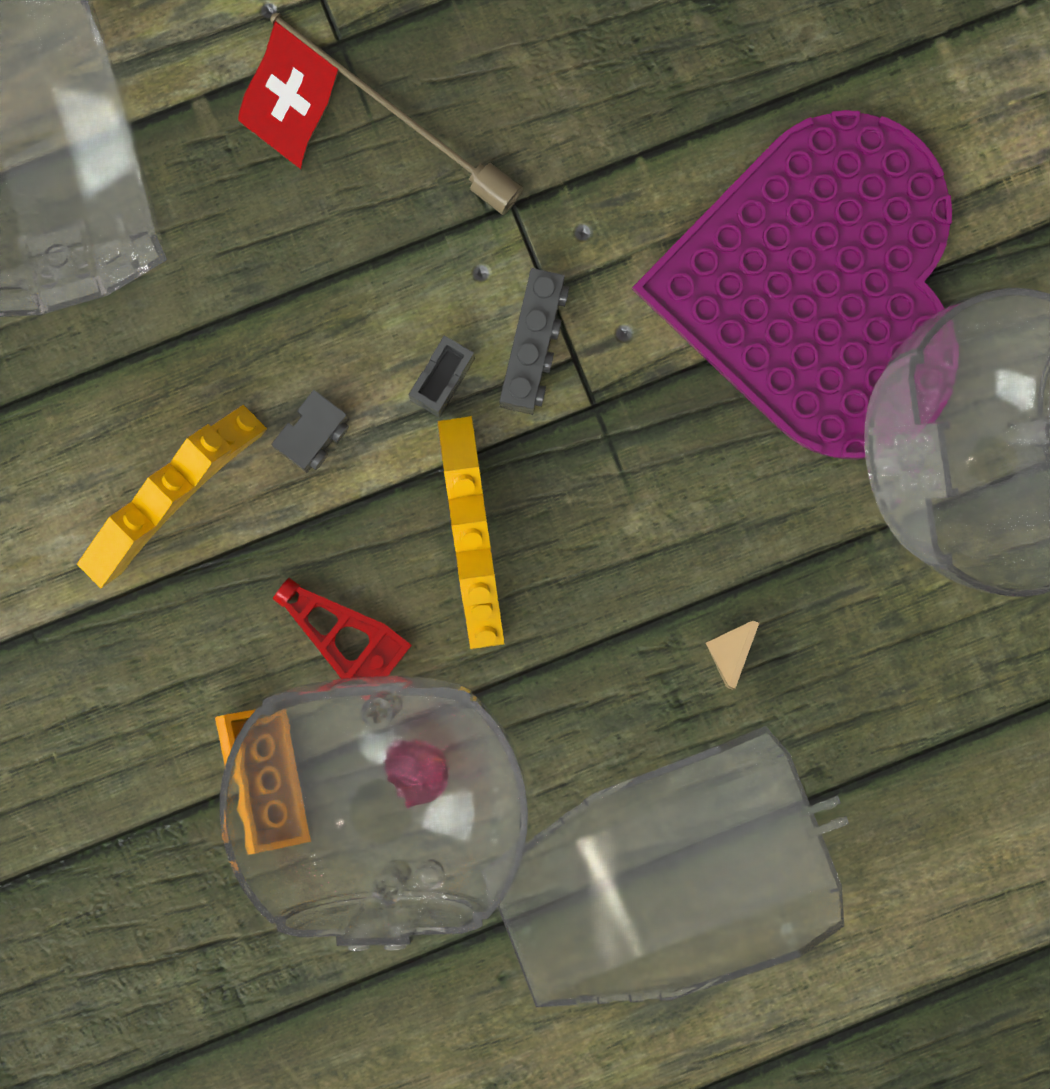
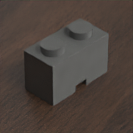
[408,335,475,418]
[271,390,349,473]

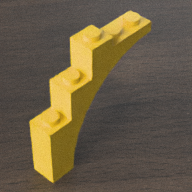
[77,405,267,588]
[438,416,505,649]

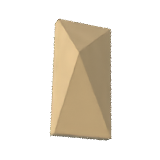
[706,621,759,690]

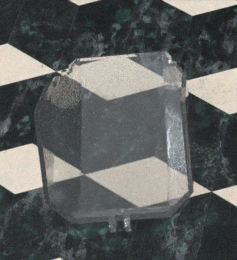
[485,726,849,1007]

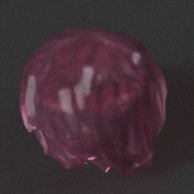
[384,739,450,809]

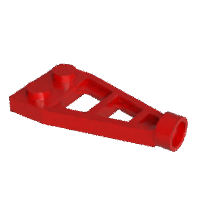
[273,577,412,700]

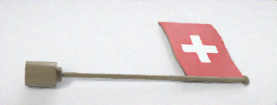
[238,13,523,215]

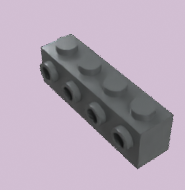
[499,268,570,415]

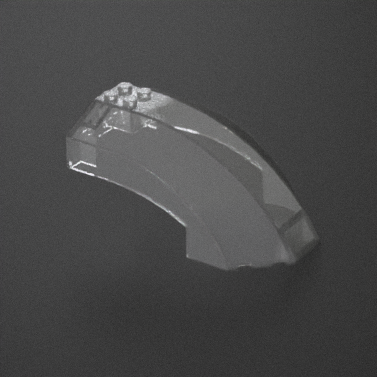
[0,0,167,317]

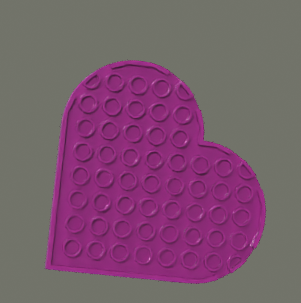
[632,110,957,460]

